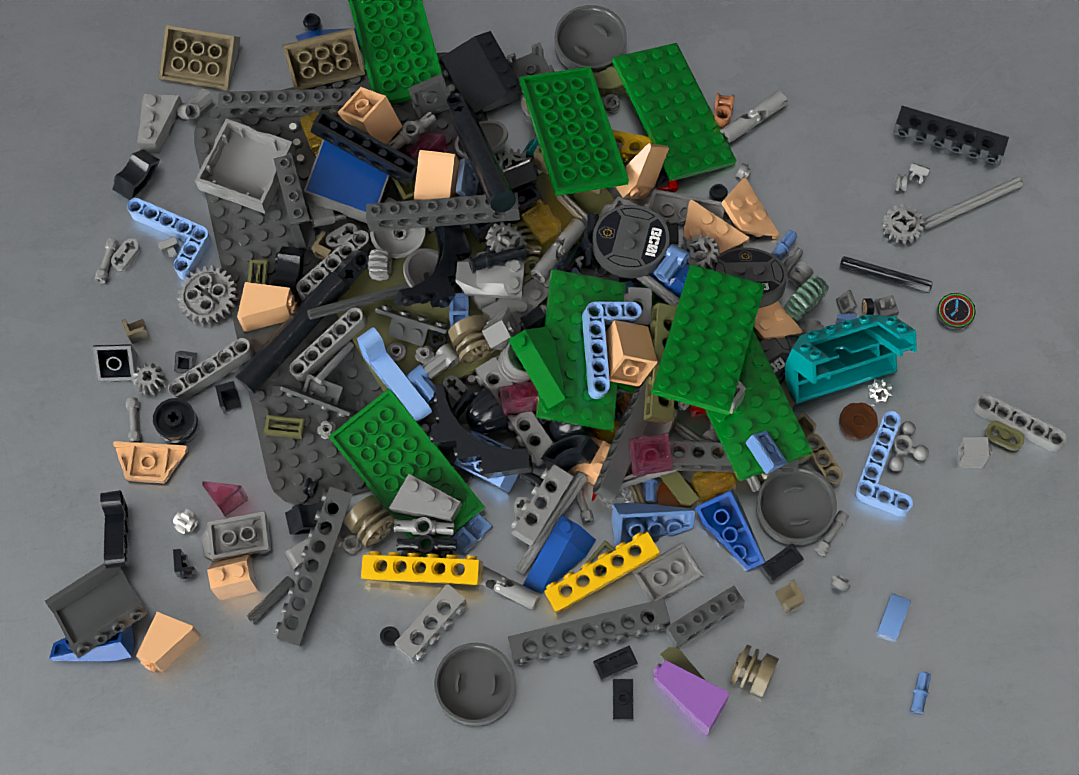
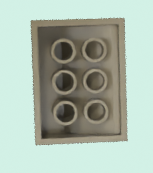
[158,25,240,90]
[282,28,365,90]

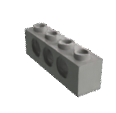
[511,464,574,546]
[394,583,467,663]

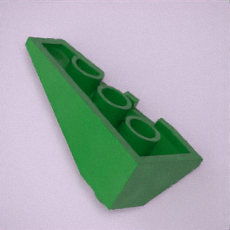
[508,327,566,410]

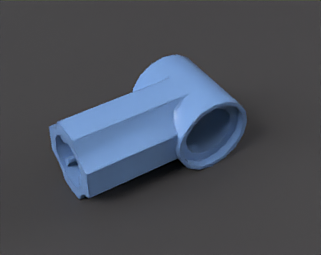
[654,244,690,282]
[405,365,436,404]

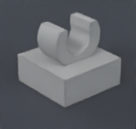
[909,163,930,184]
[158,236,179,258]
[874,295,899,316]

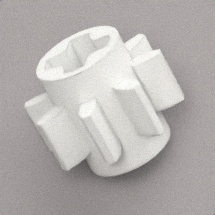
[868,378,892,403]
[173,509,198,535]

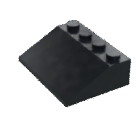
[440,31,522,115]

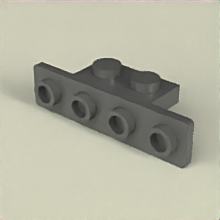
[375,304,450,346]
[280,373,356,418]

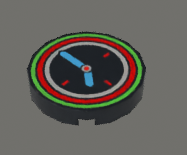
[937,293,976,330]

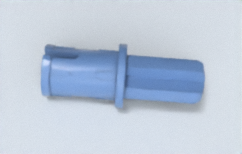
[771,230,797,260]
[643,478,658,503]
[911,672,931,713]

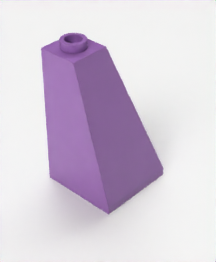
[653,660,730,736]

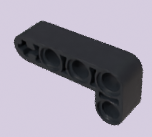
[100,490,129,569]

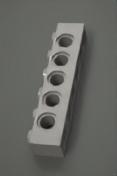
[475,357,553,467]

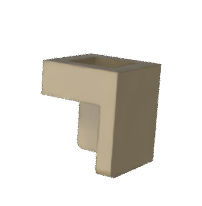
[311,231,337,261]
[122,319,150,344]
[796,411,817,437]
[775,579,805,613]

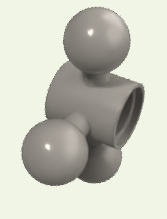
[888,421,929,471]

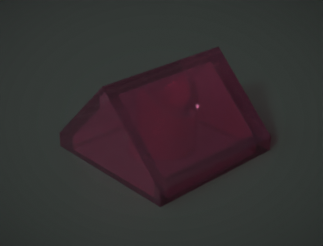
[405,132,448,162]
[499,382,538,416]
[628,433,673,476]
[202,481,248,517]

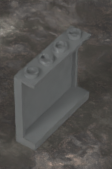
[274,154,317,252]
[45,563,148,659]

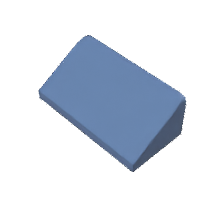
[746,431,787,474]

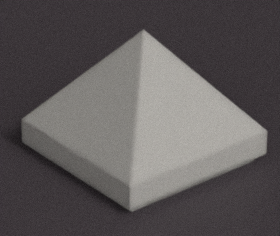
[836,290,858,314]

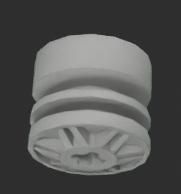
[498,343,530,383]

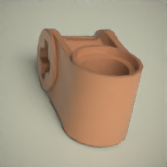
[714,93,735,129]

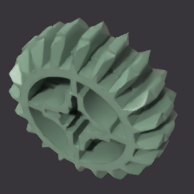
[784,275,829,322]

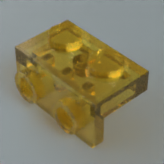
[521,199,562,246]

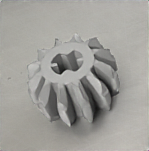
[368,249,393,281]
[133,363,166,395]

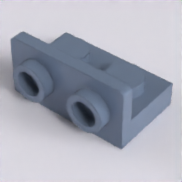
[455,158,479,197]

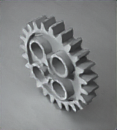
[177,266,238,325]

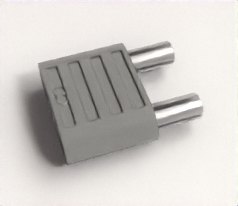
[305,201,346,227]

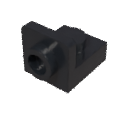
[173,549,197,579]

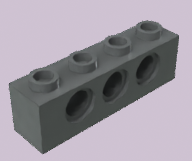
[666,586,745,648]

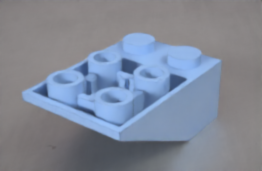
[454,430,519,492]

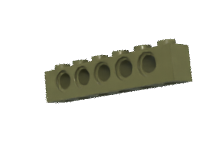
[644,303,677,424]

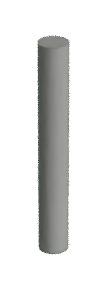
[315,342,354,384]

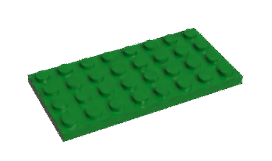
[348,0,443,104]
[612,43,737,181]
[519,66,629,196]
[651,264,765,415]
[536,269,626,431]
[705,330,812,482]
[328,389,486,556]

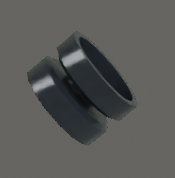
[153,398,200,445]

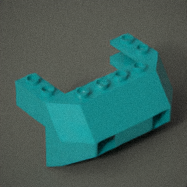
[785,315,917,404]

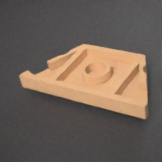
[721,177,780,239]
[683,199,750,254]
[753,301,803,340]
[113,441,188,484]

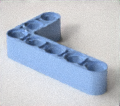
[127,198,211,280]
[582,302,642,399]
[357,327,432,423]
[855,411,913,517]

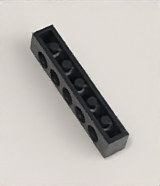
[893,106,1009,164]
[310,109,418,187]

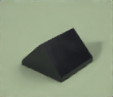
[93,344,137,381]

